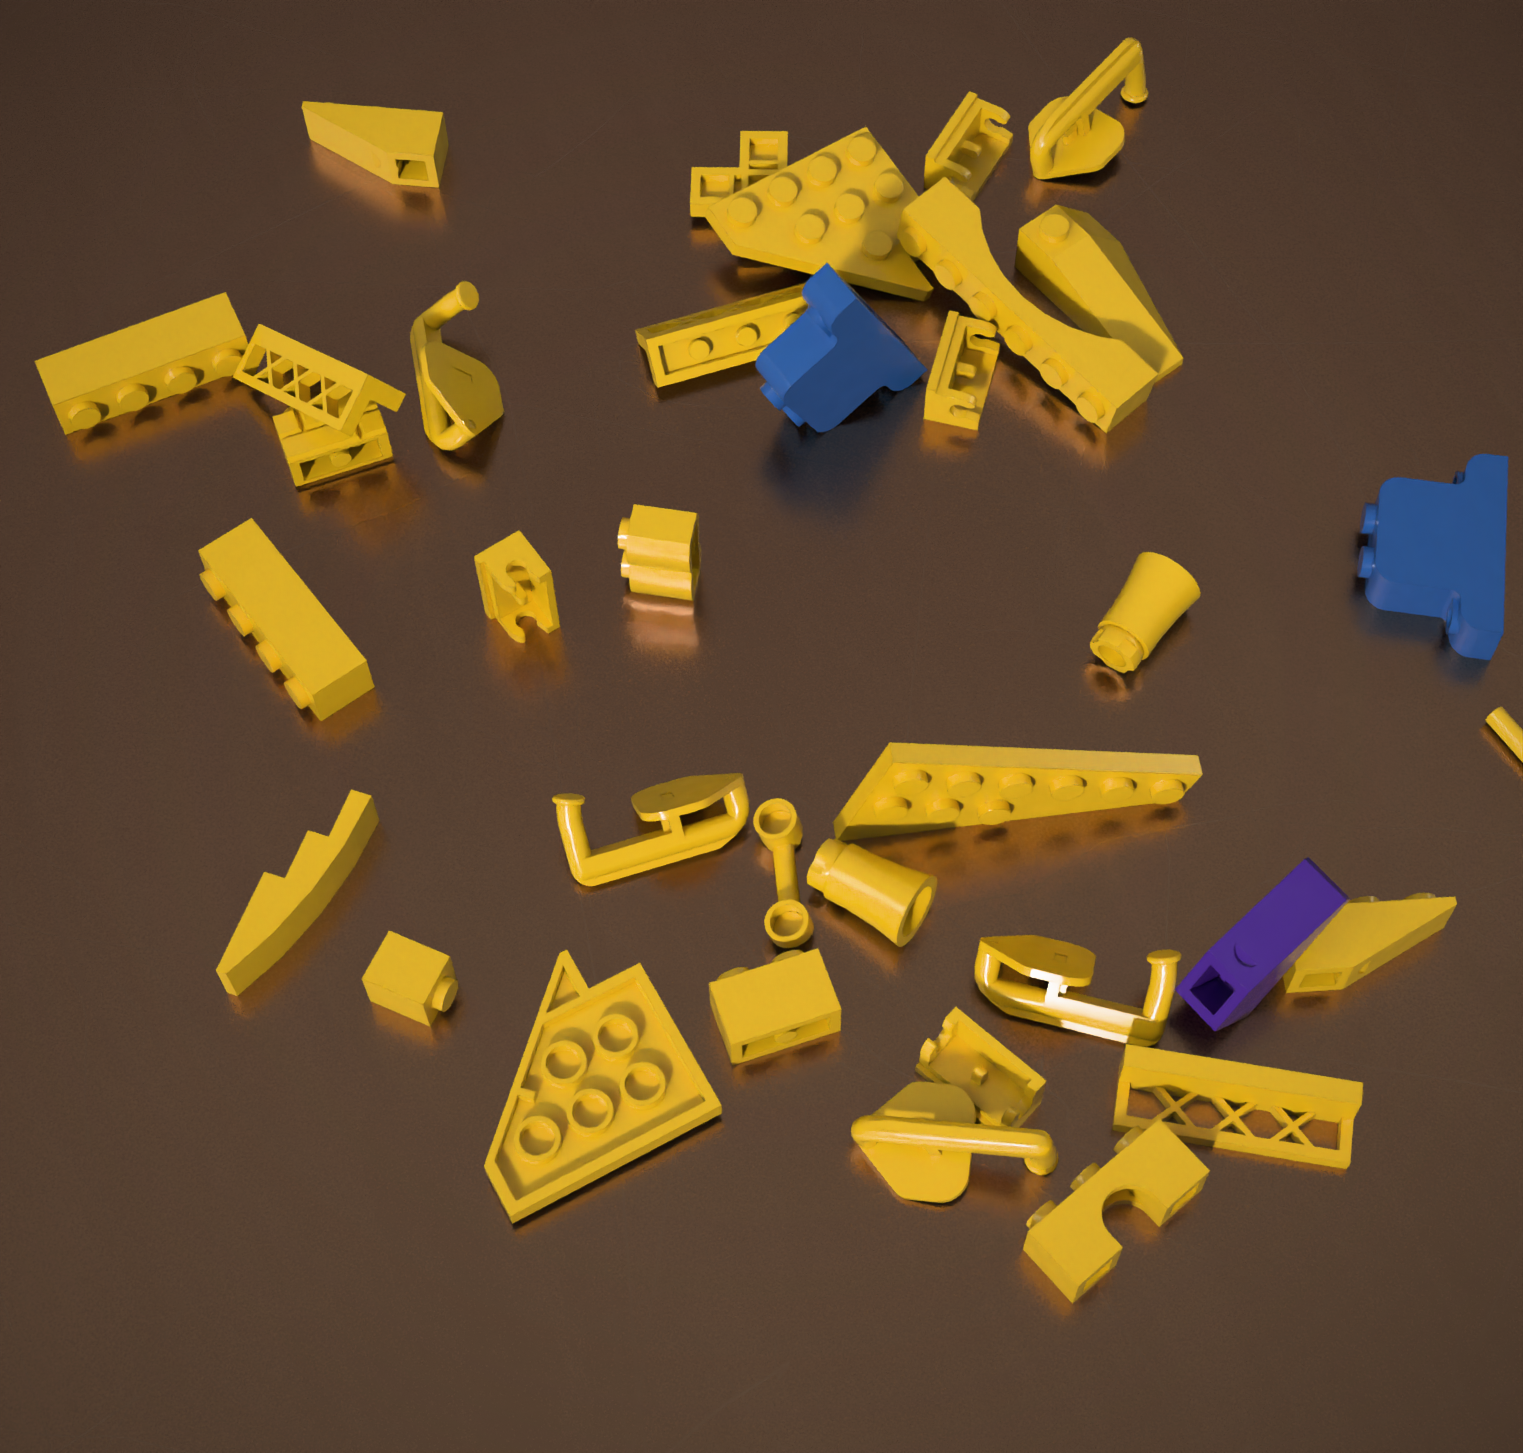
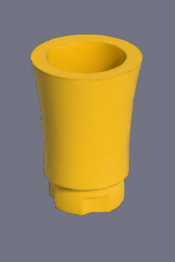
[1090,552,1201,673]
[807,838,937,947]

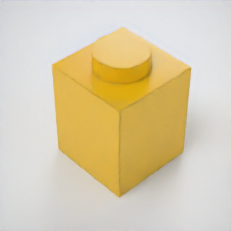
[362,931,459,1027]

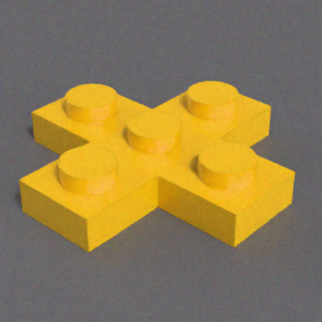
[690,131,788,217]

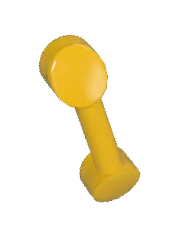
[753,798,814,948]

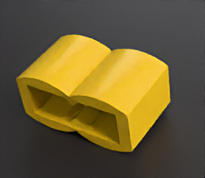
[618,504,701,601]

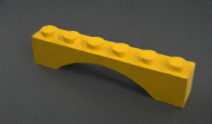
[896,177,1158,433]

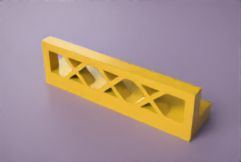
[635,283,808,388]
[233,324,406,437]
[1112,1044,1363,1169]

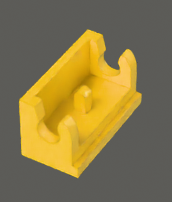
[923,91,1013,202]
[924,310,1000,431]
[474,530,560,643]
[915,1007,1046,1128]

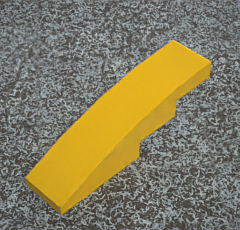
[216,789,380,996]

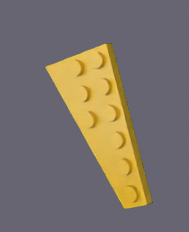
[833,742,1203,841]

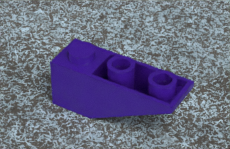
[1175,857,1350,1031]

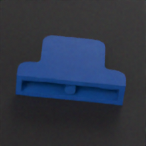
[755,263,928,432]
[1357,454,1508,660]

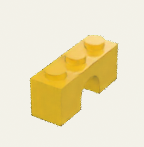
[1023,1118,1210,1304]

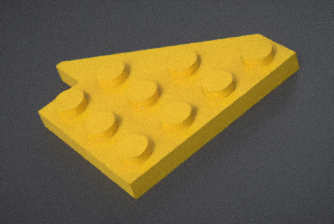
[705,127,933,301]
[484,949,722,1224]

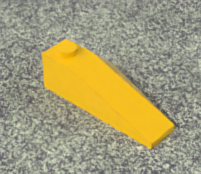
[1014,205,1184,383]

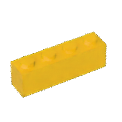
[35,292,248,435]
[198,518,375,721]

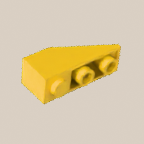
[302,101,449,188]
[1283,893,1457,993]

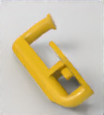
[1028,37,1149,179]
[410,281,504,451]
[552,773,750,886]
[974,935,1182,1047]
[851,1081,1059,1203]

